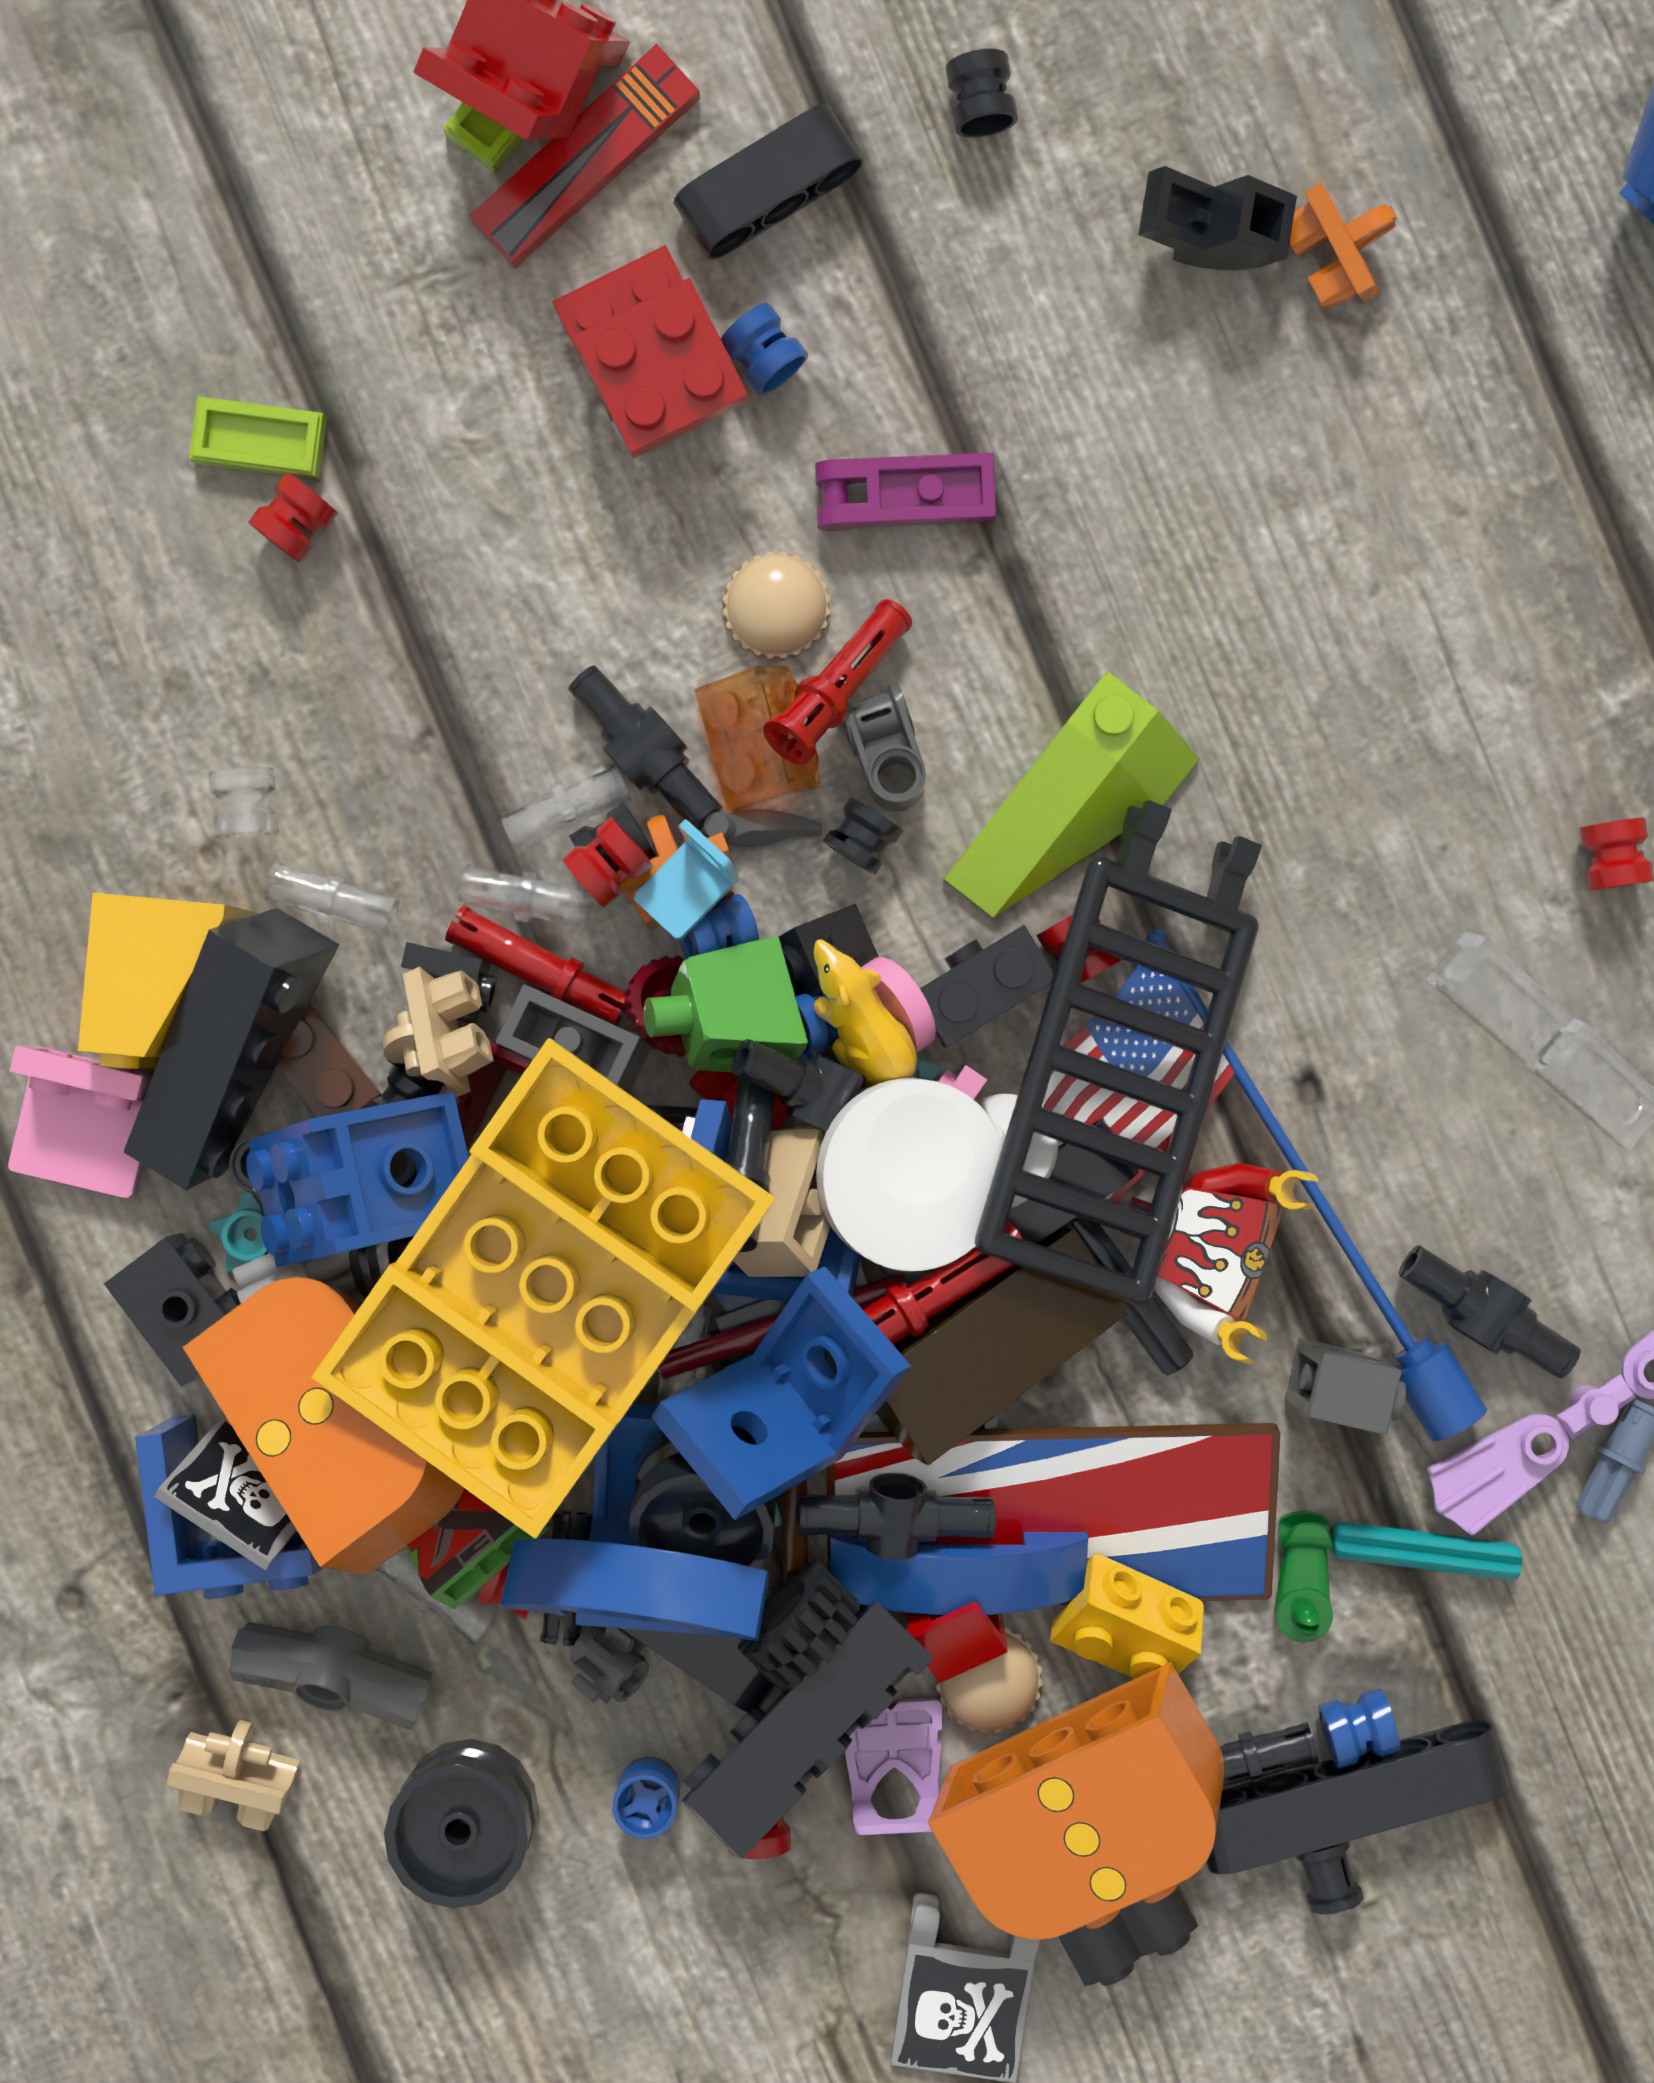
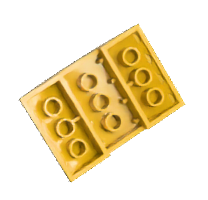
[311,1038,776,1539]

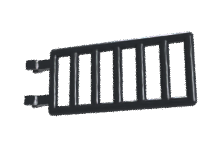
[974,800,1262,1306]

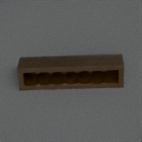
[876,1228,1128,1466]

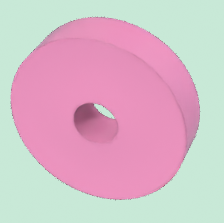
[861,957,936,1054]

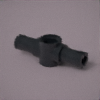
[568,665,722,831]
[731,1039,870,1131]
[1398,1245,1581,1379]
[796,1473,996,1560]

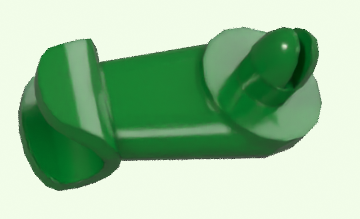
[1274,1511,1334,1643]

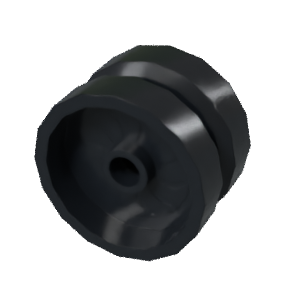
[628,1426,777,1569]
[384,1739,539,1908]

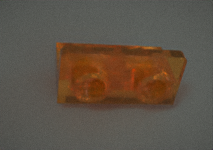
[695,666,821,811]

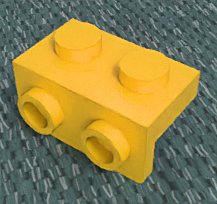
[1050,1553,1204,1679]

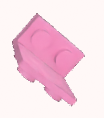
[8,1046,153,1198]

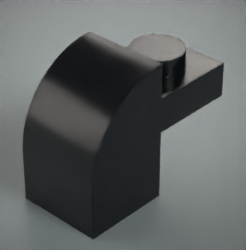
[1138,166,1297,270]

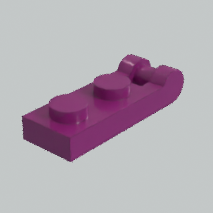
[815,453,996,531]

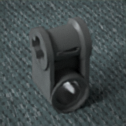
[842,682,926,812]

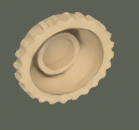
[722,552,831,661]
[935,1626,1043,1733]

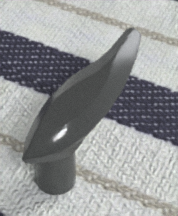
[701,809,821,847]

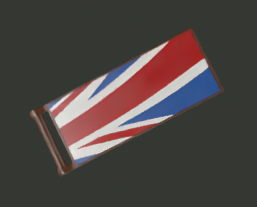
[782,1423,1281,1609]

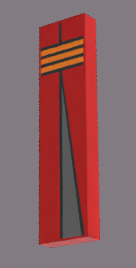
[470,44,700,268]

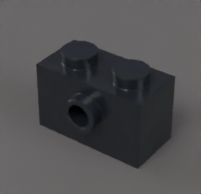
[920,925,1054,1048]
[104,1233,241,1387]

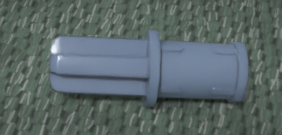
[1576,1399,1654,1524]

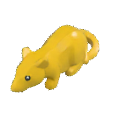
[814,939,917,1087]

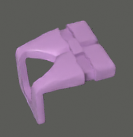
[845,1697,942,1835]

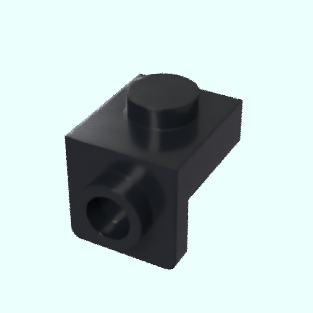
[778,903,879,996]

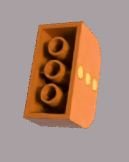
[183,1277,464,1575]
[928,1662,1225,1940]

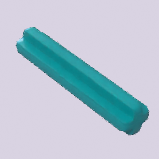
[1331,1521,1522,1581]

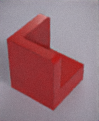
[906,1602,1008,1683]

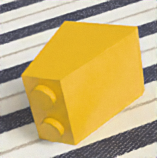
[78,893,255,1069]

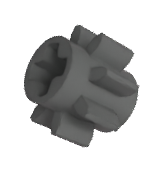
[570,1626,649,1704]

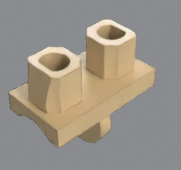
[381,967,493,1098]
[166,1720,301,1831]

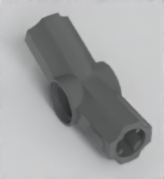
[229,1622,432,1730]

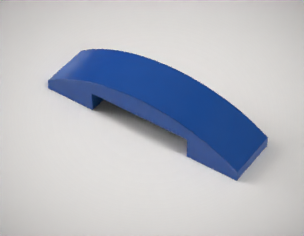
[829,1532,1088,1615]
[500,1539,770,1641]

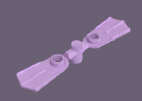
[1427,1329,1654,1535]

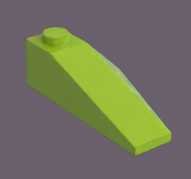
[943,670,1200,919]

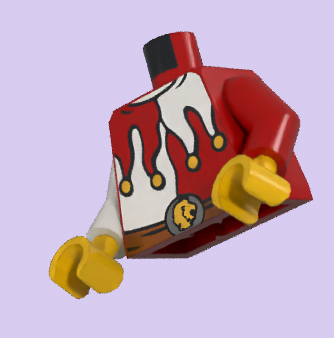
[1120,1163,1318,1365]

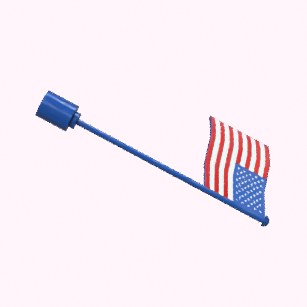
[1042,929,1487,1442]

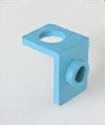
[634,819,739,940]

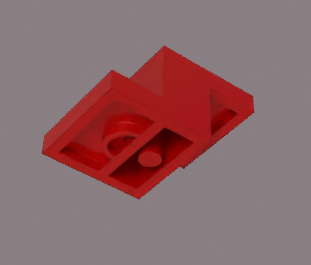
[413,0,630,140]
[552,245,749,459]

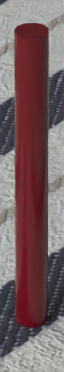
[659,1274,908,1380]

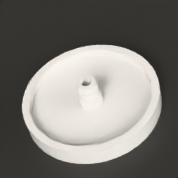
[816,1078,1003,1271]

